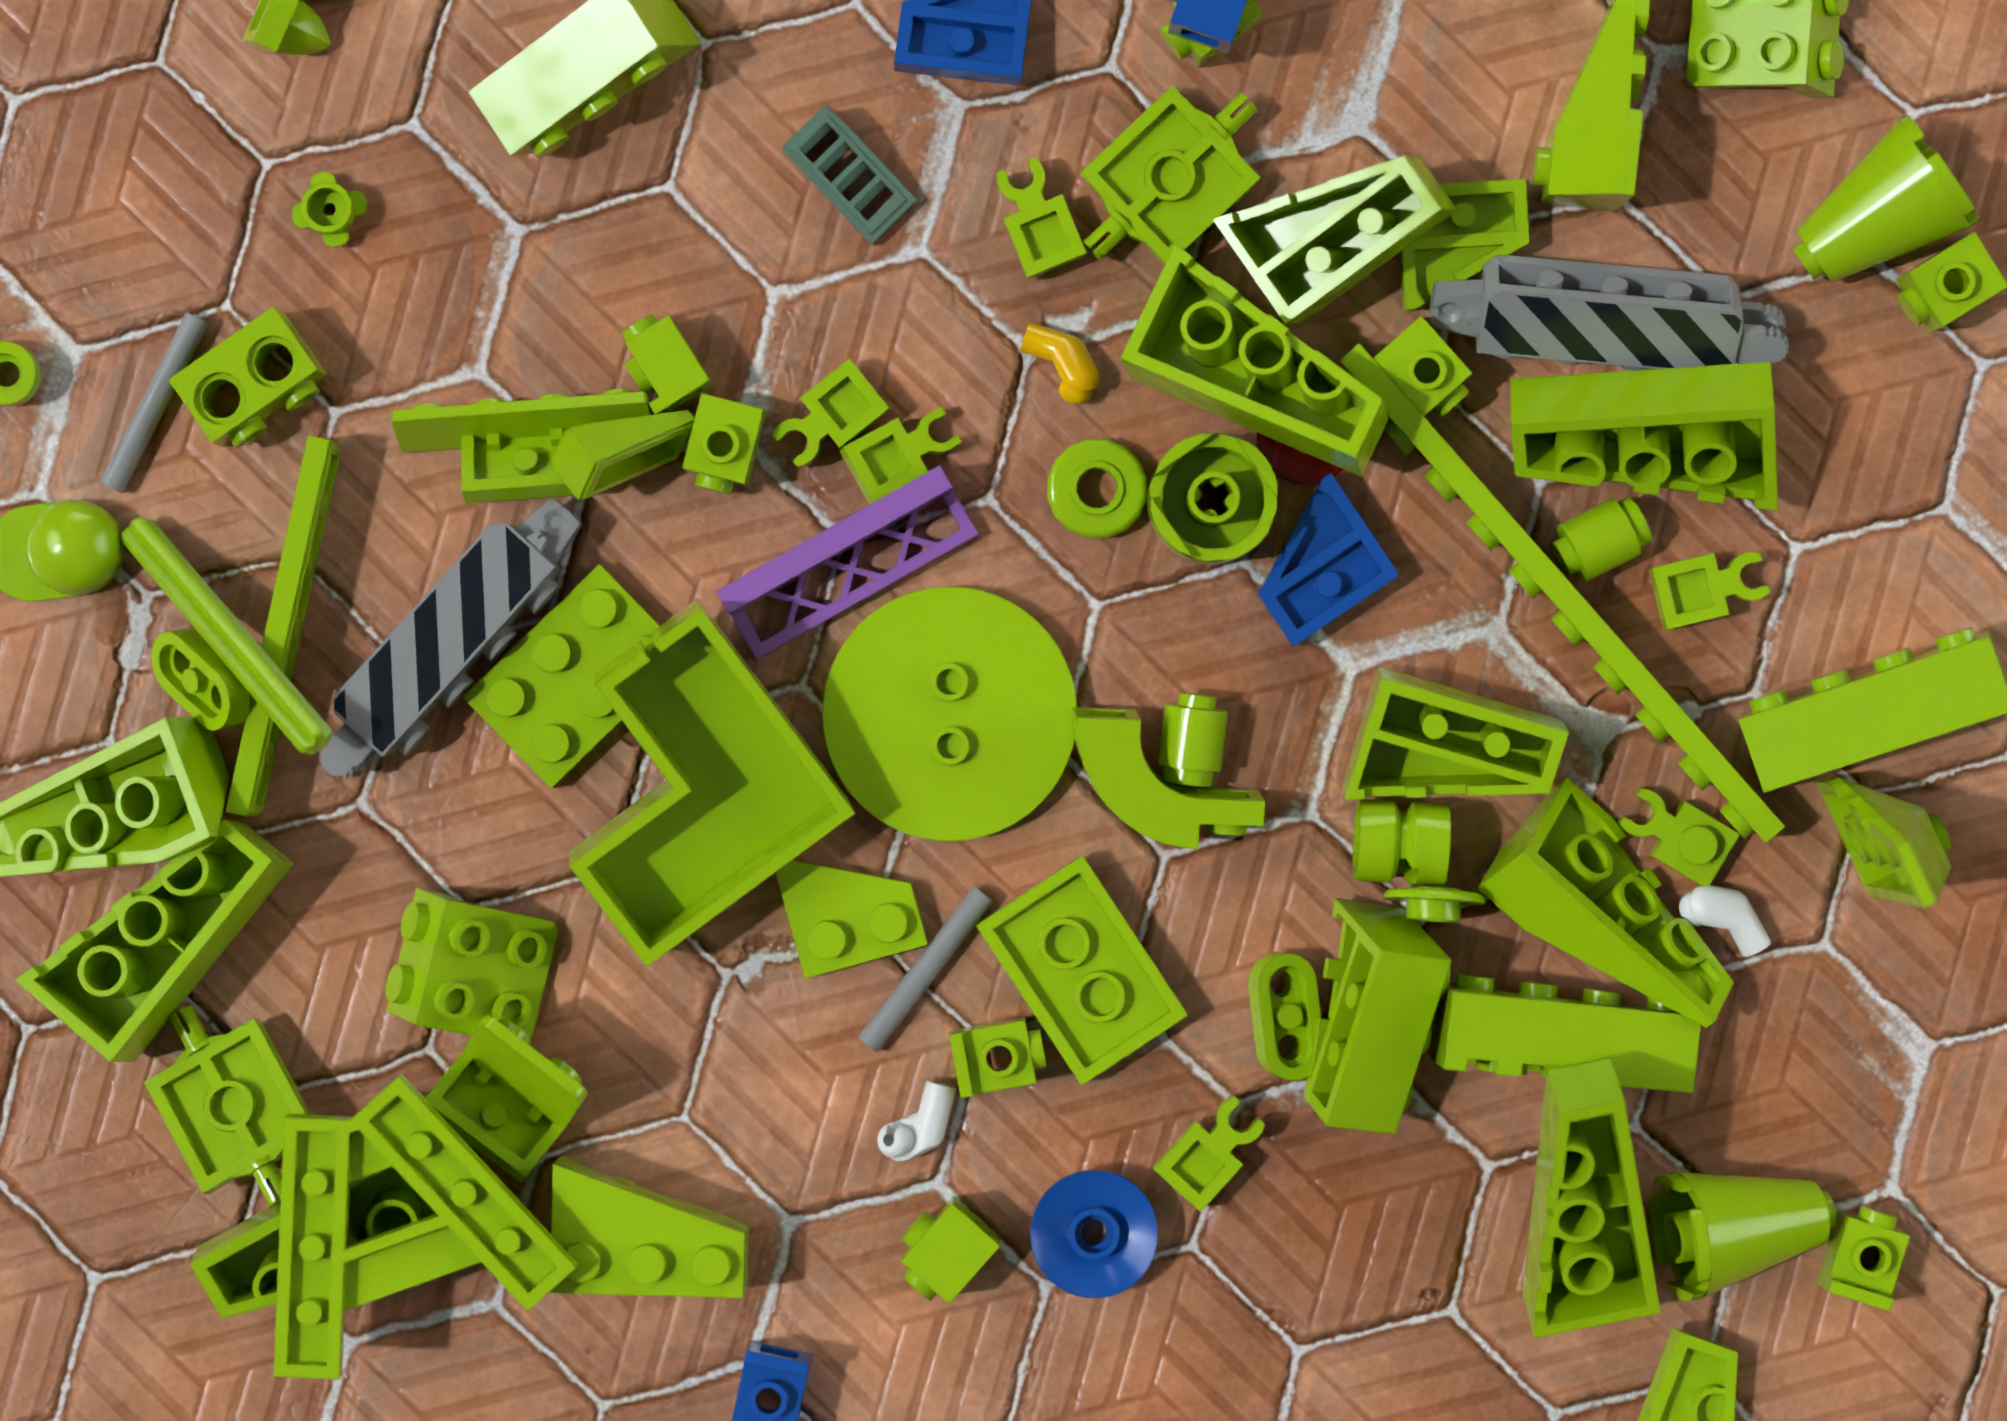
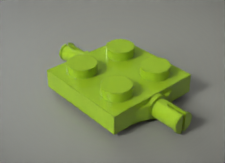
[1080,85,1261,266]
[144,1005,312,1208]

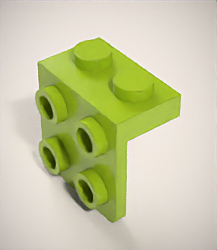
[1686,0,1849,98]
[385,887,558,1039]
[425,1015,588,1184]

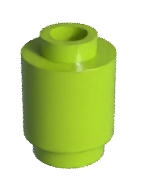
[1551,496,1652,582]
[1158,692,1228,787]

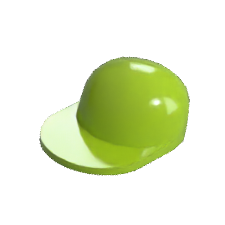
[0,499,126,602]

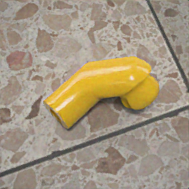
[1020,321,1099,405]

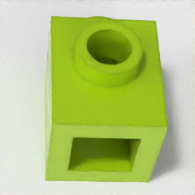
[1895,232,2007,333]
[1373,316,1472,418]
[682,393,767,495]
[901,1197,1001,1304]

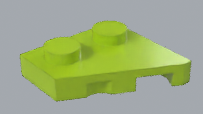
[1399,179,1530,311]
[775,859,928,979]

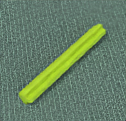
[121,517,332,755]

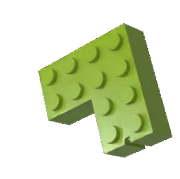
[568,598,855,967]

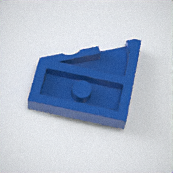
[894,0,1031,86]
[1256,473,1399,647]

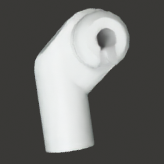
[1679,885,1771,957]
[877,1080,957,1161]

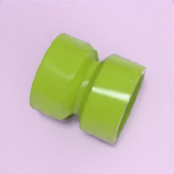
[1352,799,1451,886]

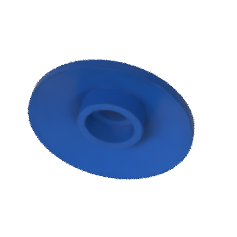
[1030,1170,1158,1298]

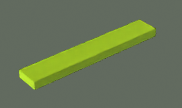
[226,435,342,817]

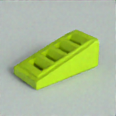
[552,410,695,501]

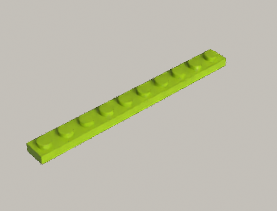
[1340,343,1785,843]

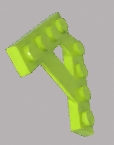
[273,1073,577,1379]

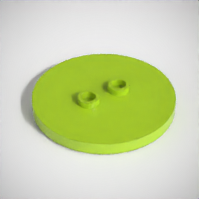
[822,586,1077,841]

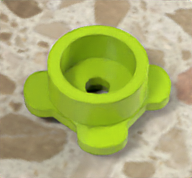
[292,172,368,248]

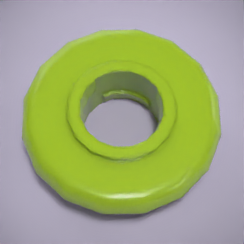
[1047,439,1147,539]
[1383,886,1485,922]

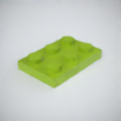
[463,564,660,788]
[976,855,1188,1086]

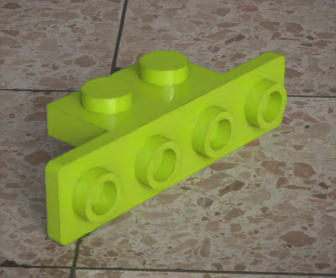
[392,389,652,504]

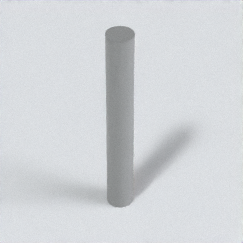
[100,312,209,493]
[858,886,994,1052]

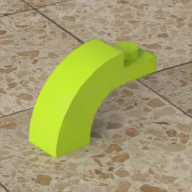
[1072,707,1265,849]

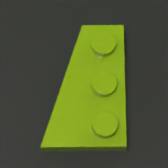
[1637,1327,1738,1421]

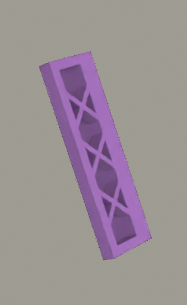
[716,465,978,660]

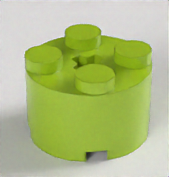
[1147,433,1278,565]

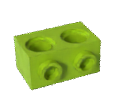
[168,306,328,448]

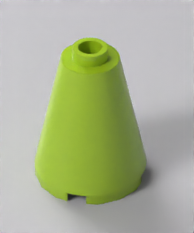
[1792,114,1981,283]
[1648,1172,1836,1301]

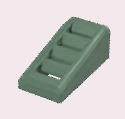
[781,105,917,245]

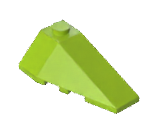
[1531,0,1650,212]
[0,717,230,877]
[1815,776,1952,908]
[1478,777,1734,1028]

